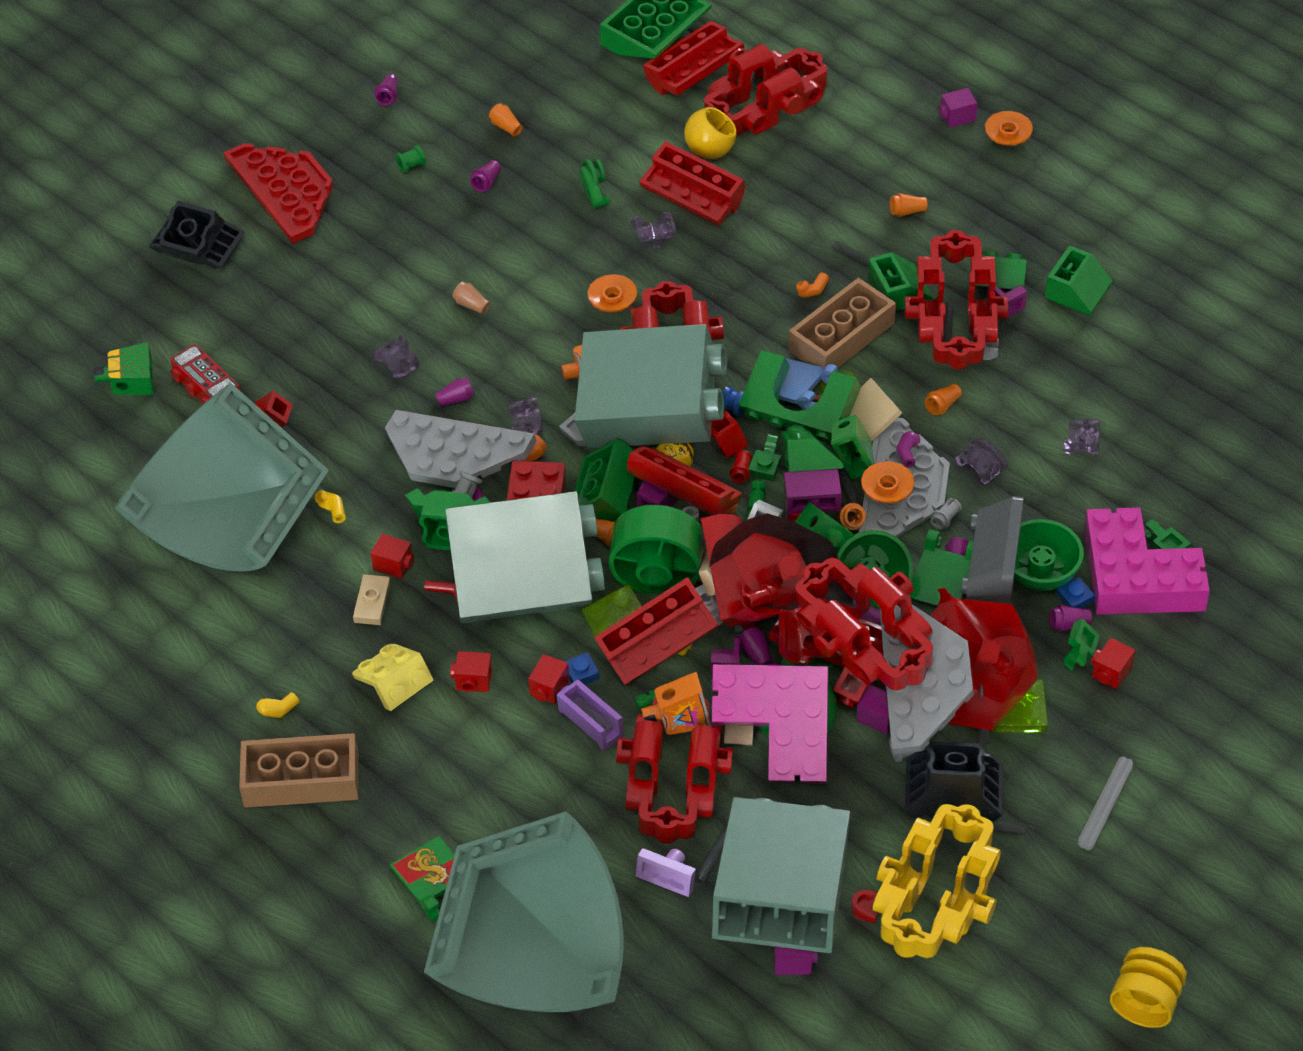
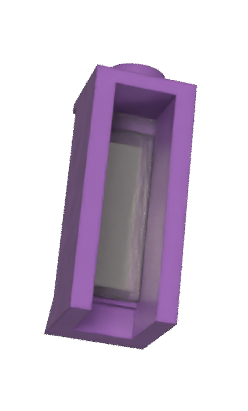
[557,679,624,752]

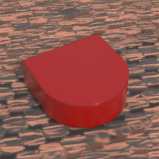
[851,890,879,924]

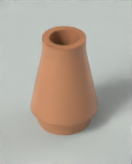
[452,281,491,315]

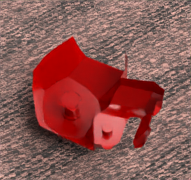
[931,588,1038,730]

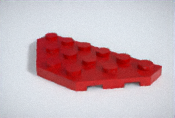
[223,143,333,244]

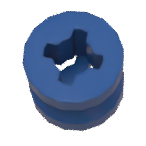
[722,386,744,417]

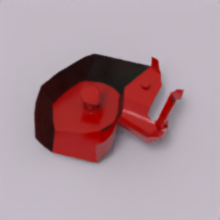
[710,513,864,666]

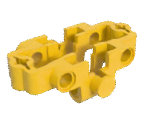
[873,804,1001,958]

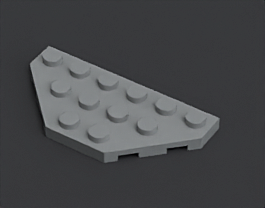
[385,410,536,488]
[858,418,950,537]
[880,605,974,755]

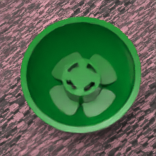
[1013,519,1084,591]
[836,530,913,610]

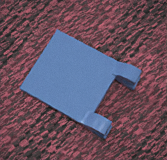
[779,358,838,410]

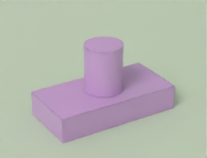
[635,849,696,897]

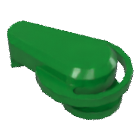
[579,159,610,209]

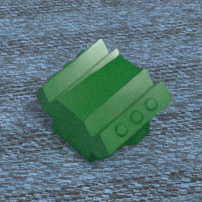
[405,488,491,551]

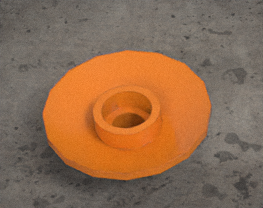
[985,111,1033,146]
[587,274,637,313]
[861,461,915,504]

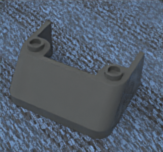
[961,496,1024,604]

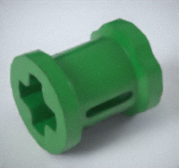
[395,145,426,174]

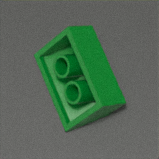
[781,426,843,472]
[573,438,635,521]

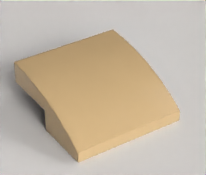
[850,378,902,442]

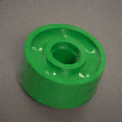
[609,505,704,595]

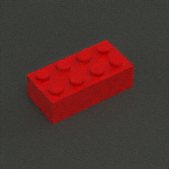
[507,461,567,501]

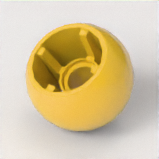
[684,107,736,160]

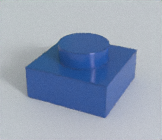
[1056,577,1095,609]
[564,652,600,685]

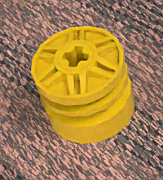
[1110,947,1187,1028]

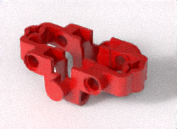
[704,44,827,136]
[905,230,1008,370]
[620,281,724,379]
[796,558,933,691]
[616,697,733,844]

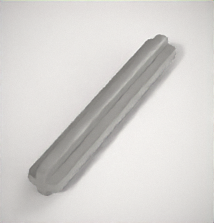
[1078,756,1133,850]

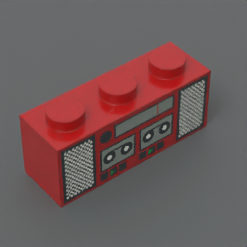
[170,343,240,405]

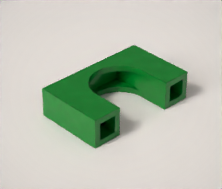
[739,350,861,443]

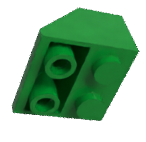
[1045,245,1113,316]
[975,251,1027,289]
[868,252,933,311]

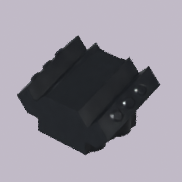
[148,200,245,269]
[905,741,1003,822]

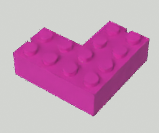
[1084,508,1210,615]
[712,664,828,784]

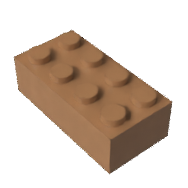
[788,277,896,368]
[239,733,359,808]

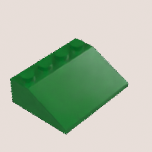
[600,0,712,59]

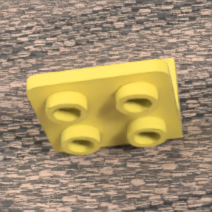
[352,644,433,711]

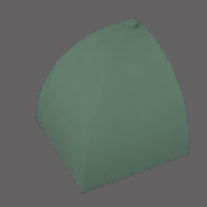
[114,383,329,571]
[424,811,624,1012]

